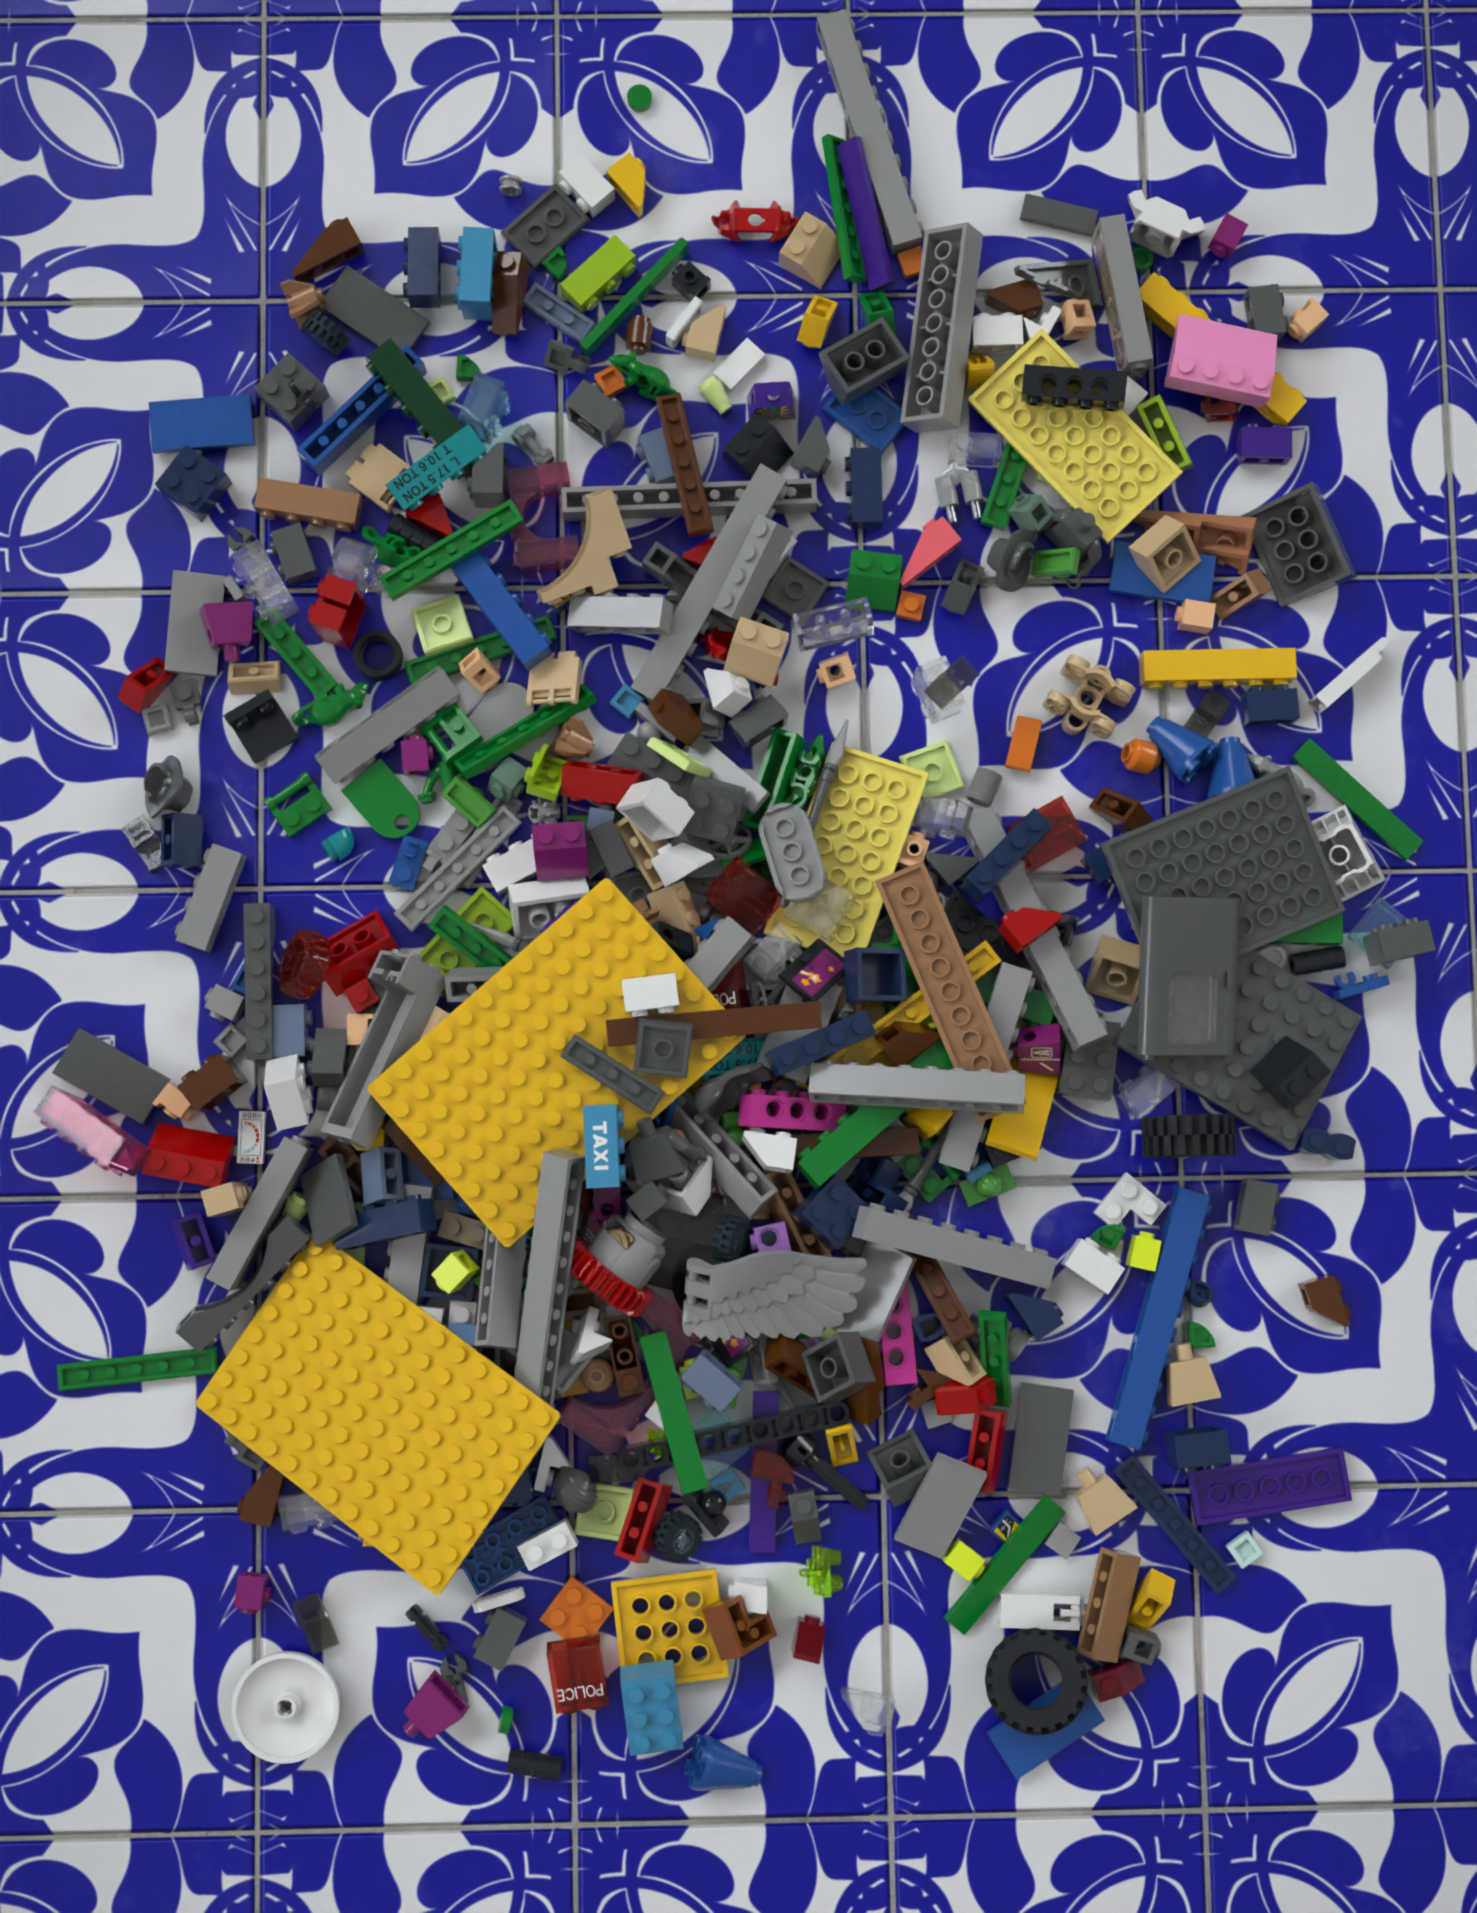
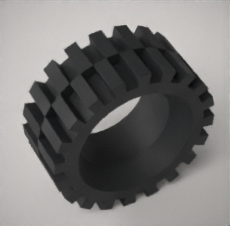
[1141,1114,1236,1158]

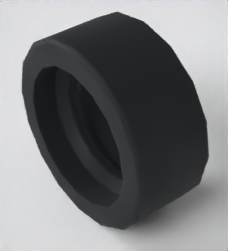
[353,630,404,681]

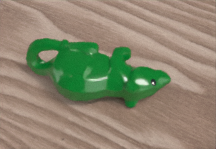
[609,352,678,400]
[362,526,421,568]
[291,681,370,727]
[784,734,827,808]

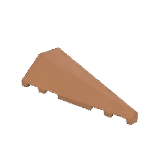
[1133,510,1257,575]

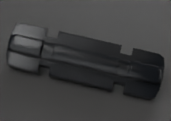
[405,1604,449,1651]

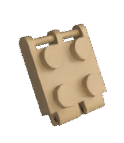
[344,442,410,514]
[526,651,582,708]

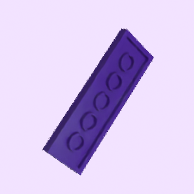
[1186,1447,1352,1526]

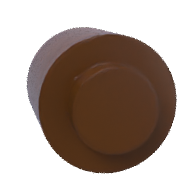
[626,315,653,356]

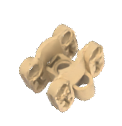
[1042,654,1136,740]

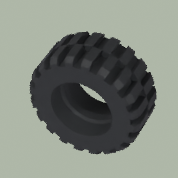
[985,1628,1088,1735]

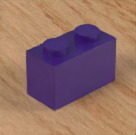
[1236,424,1292,465]
[170,1211,216,1271]

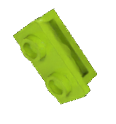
[524,743,568,802]

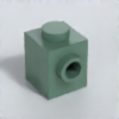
[1008,493,1054,532]
[487,756,527,803]

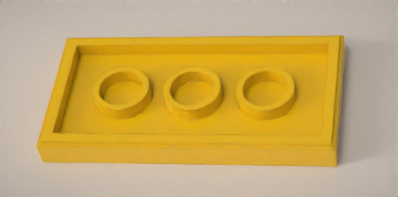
[985,1057,1059,1161]

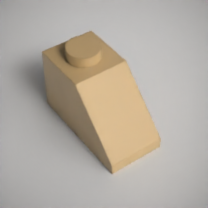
[682,305,726,362]
[924,1335,987,1386]

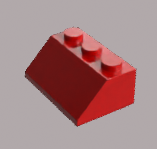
[310,910,401,997]
[141,1123,236,1187]

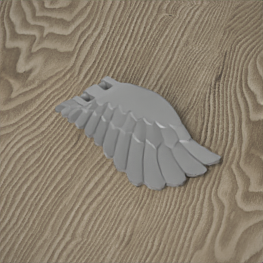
[682,1250,867,1342]

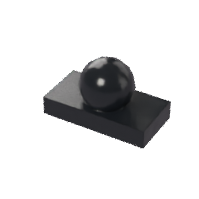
[681,1489,730,1538]

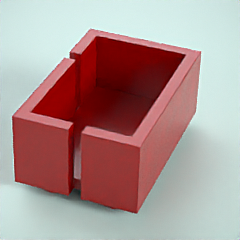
[307,573,368,650]

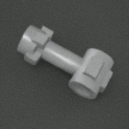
[511,423,554,468]

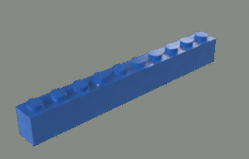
[1105,1187,1212,1450]

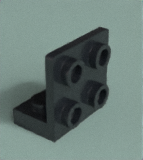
[223,689,298,764]

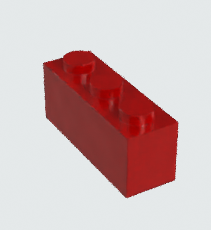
[560,760,644,805]
[967,1407,1008,1493]
[614,1476,673,1563]

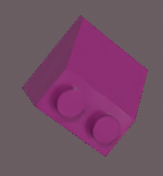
[532,821,589,881]

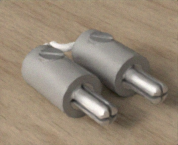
[935,463,984,524]

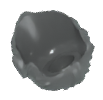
[553,1466,598,1513]

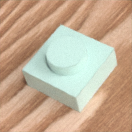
[1225,1530,1263,1569]

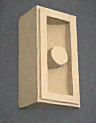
[227,661,282,695]

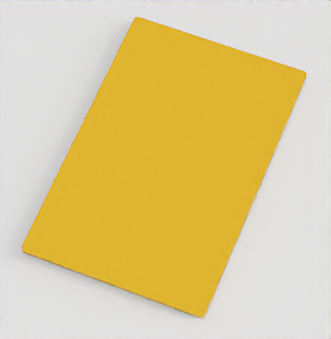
[367,878,746,1247]
[196,1233,561,1595]

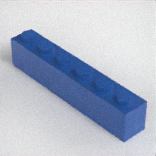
[296,345,427,476]
[450,551,552,672]

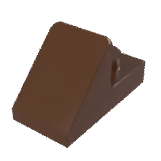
[905,1367,954,1411]

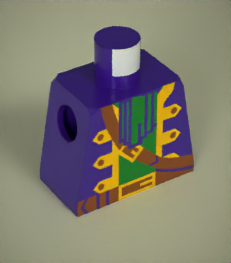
[747,381,796,421]

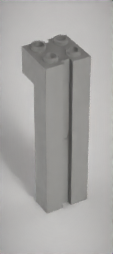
[320,949,445,1150]

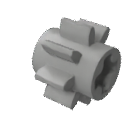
[528,797,560,824]

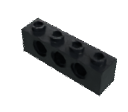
[1021,364,1128,412]

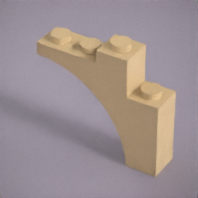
[536,487,632,605]

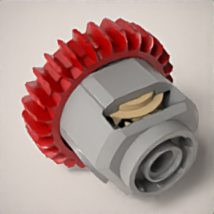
[571,1211,666,1317]

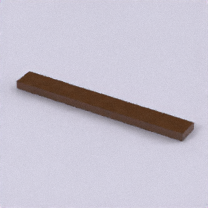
[606,1001,822,1047]

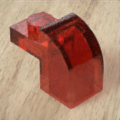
[750,1447,794,1509]

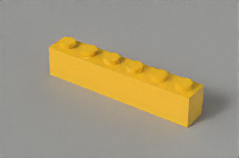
[1139,648,1297,690]

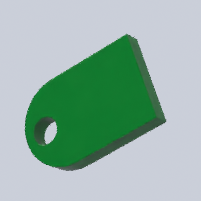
[341,758,420,840]

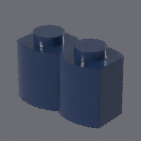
[1294,1128,1356,1160]
[912,1303,962,1342]

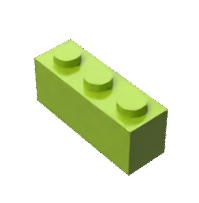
[560,235,636,314]
[1136,394,1194,472]

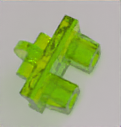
[799,1545,842,1598]

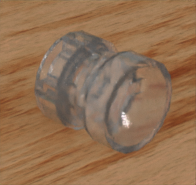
[368,564,392,599]

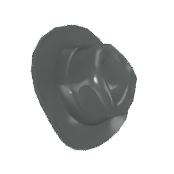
[987,528,1035,592]
[144,755,193,819]

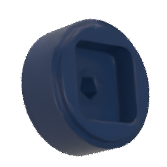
[1185,1280,1213,1308]

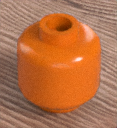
[1121,738,1161,774]

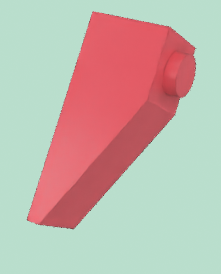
[898,516,962,592]

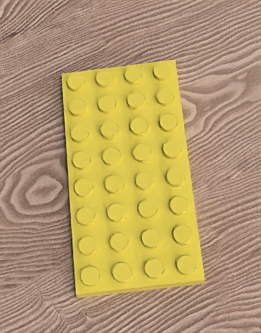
[968,328,1183,545]
[763,742,929,958]

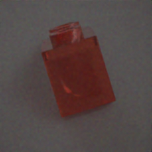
[1201,396,1238,422]

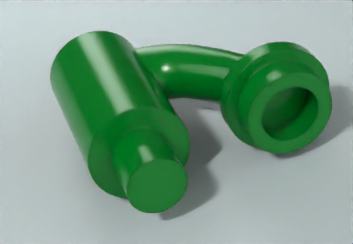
[417,761,458,805]

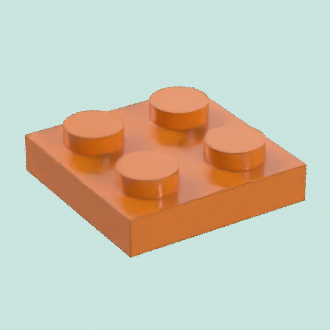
[540,1575,614,1652]

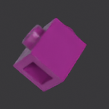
[1207,213,1249,260]
[400,736,435,776]
[234,1571,272,1614]

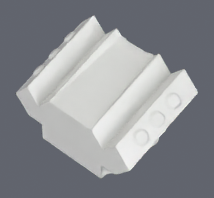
[1127,189,1205,259]
[1311,805,1386,902]

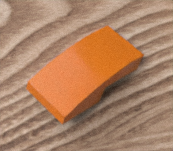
[1005,715,1042,773]

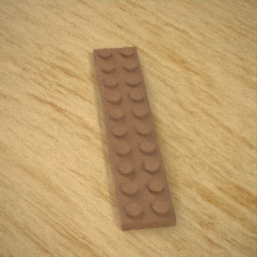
[875,861,1027,1124]

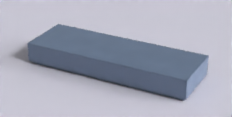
[523,282,597,344]

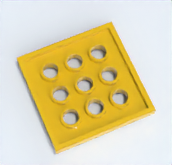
[611,1568,729,1684]

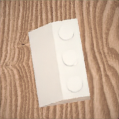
[508,877,589,942]
[625,1155,713,1216]

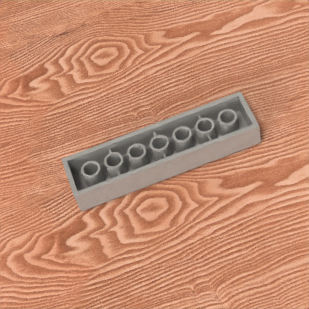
[900,222,983,433]

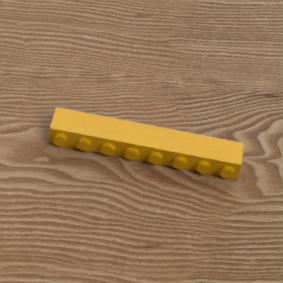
[1139,272,1307,428]

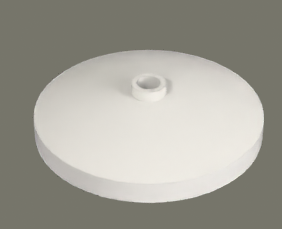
[231,1651,341,1764]

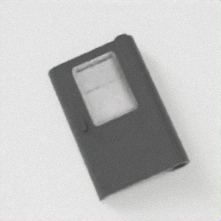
[1136,896,1240,1060]

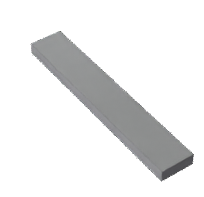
[393,804,522,932]

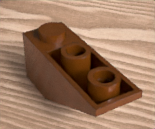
[603,1314,646,1398]

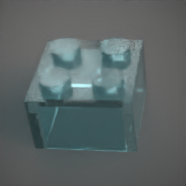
[458,371,511,445]

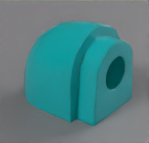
[320,826,354,862]

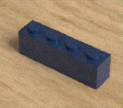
[960,808,1053,904]
[765,1009,876,1078]
[335,1194,437,1250]

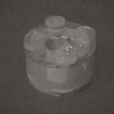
[327,537,378,596]

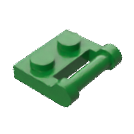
[420,702,484,767]
[263,771,333,838]
[894,1136,963,1203]

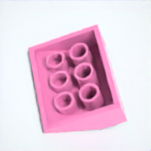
[1164,314,1278,408]

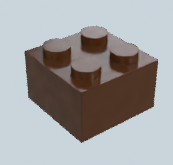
[177,1054,249,1113]

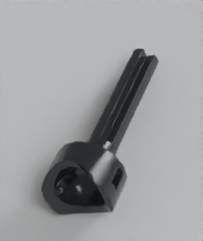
[781,1433,869,1511]

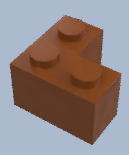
[702,1595,777,1661]

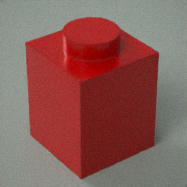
[344,978,381,1014]

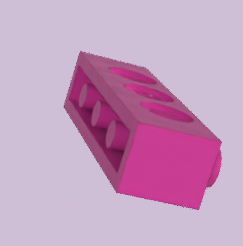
[738,1089,846,1131]
[879,1280,917,1386]

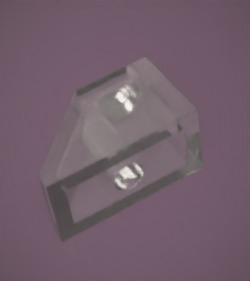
[840,1686,895,1736]

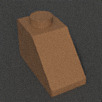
[1210,568,1272,620]

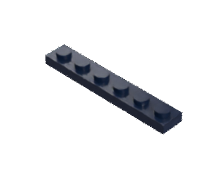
[1112,1453,1237,1595]

